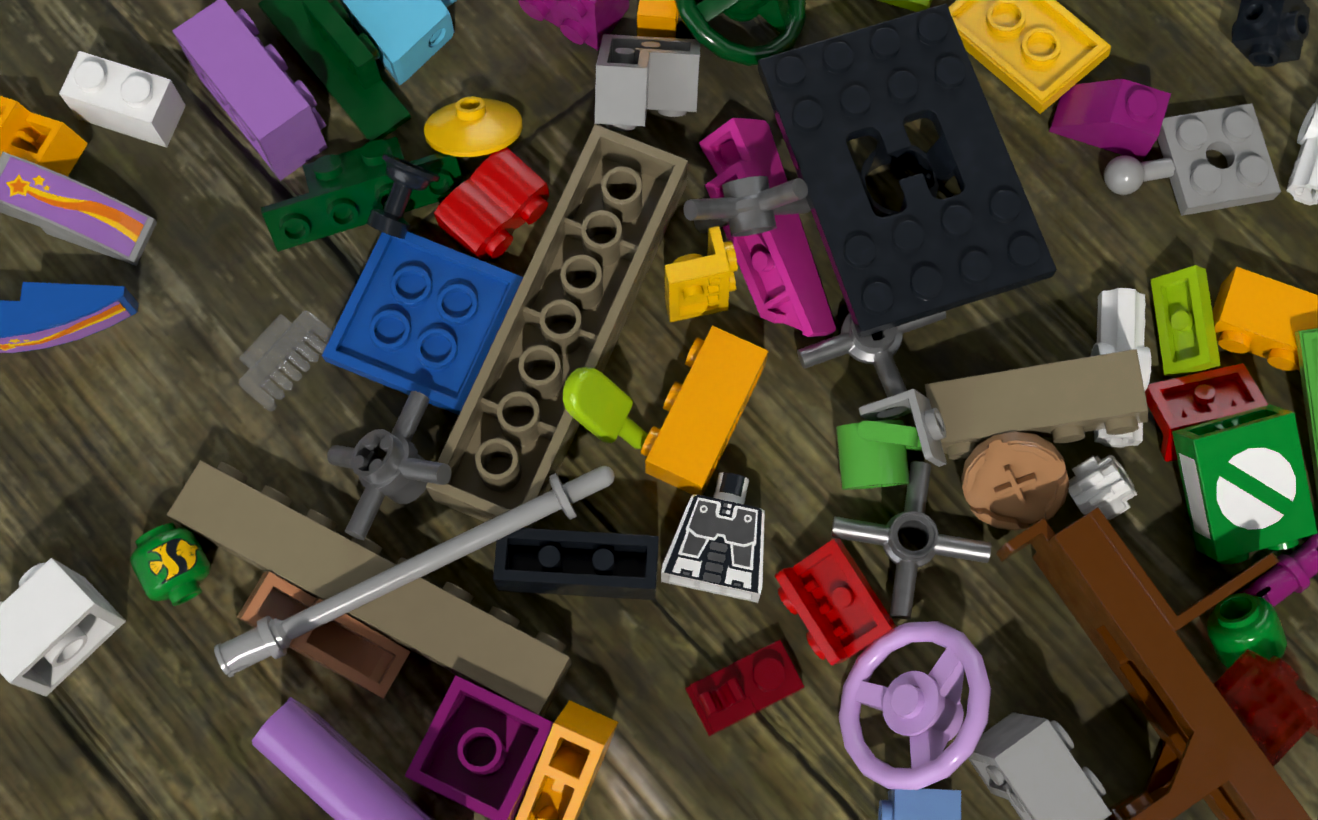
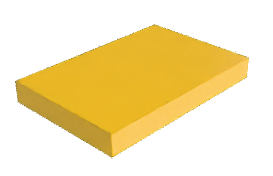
[948,0,1111,114]

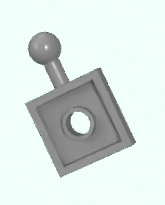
[1104,103,1281,216]

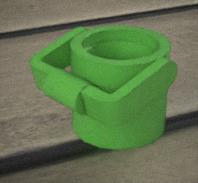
[836,420,922,490]

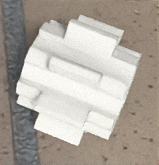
[1068,455,1137,520]

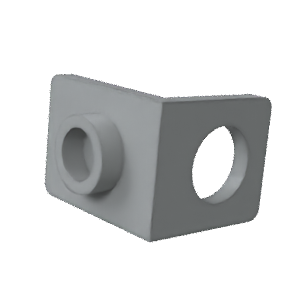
[859,389,947,467]

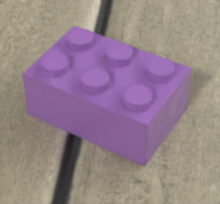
[172,0,328,181]

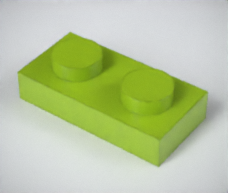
[1150,265,1221,378]

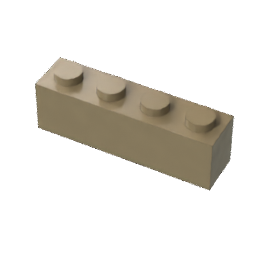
[925,349,1148,460]

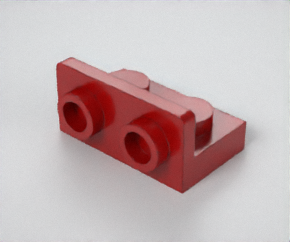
[1145,363,1268,462]

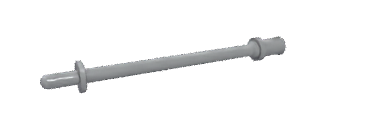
[214,466,615,677]

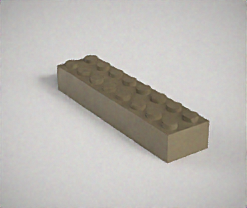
[426,124,688,529]

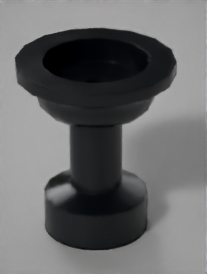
[366,153,440,239]

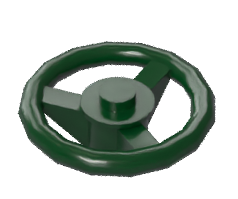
[674,0,806,66]

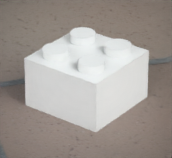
[0,558,126,696]

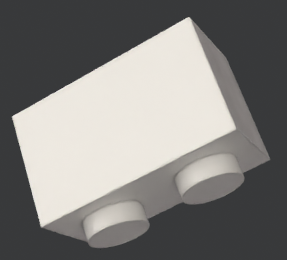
[59,51,186,148]

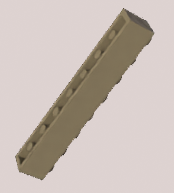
[167,460,572,717]

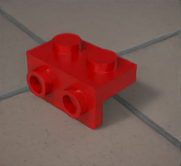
[775,538,897,666]

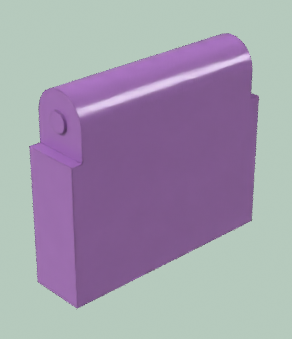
[251,697,436,820]

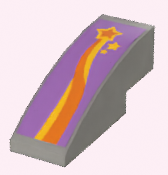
[0,152,157,266]

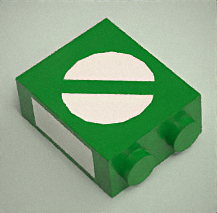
[1172,404,1318,564]

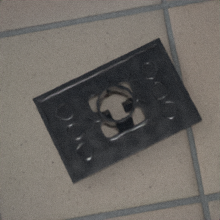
[757,4,1057,338]

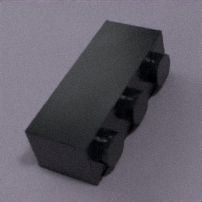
[493,528,659,600]

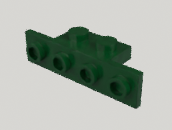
[258,0,411,142]
[261,137,464,252]

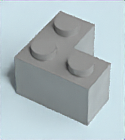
[594,34,701,131]
[968,712,1111,820]

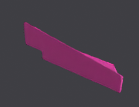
[699,117,836,337]

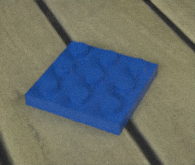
[322,231,523,415]

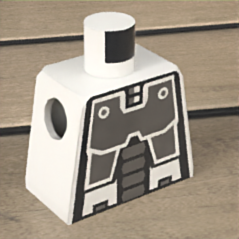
[661,472,765,603]

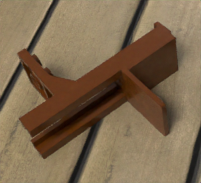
[996,507,1311,820]

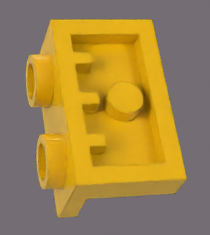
[665,226,738,322]

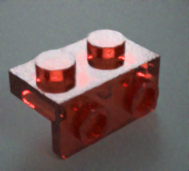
[1214,649,1318,767]

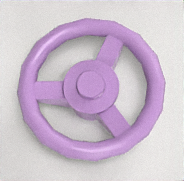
[839,621,991,790]

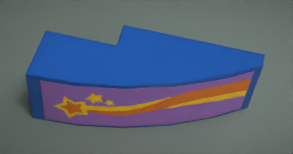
[0,282,139,353]

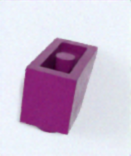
[1049,79,1171,161]

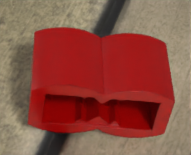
[434,147,550,261]

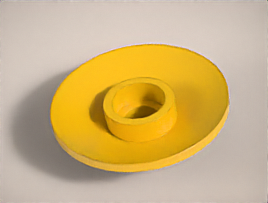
[424,96,523,157]

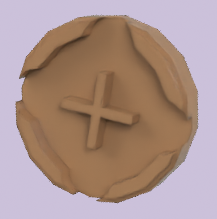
[961,431,1069,531]

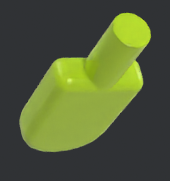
[562,367,648,449]

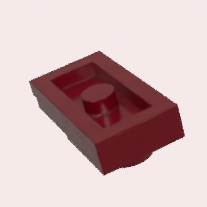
[685,640,805,737]

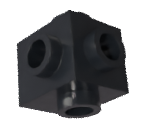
[1232,0,1310,67]

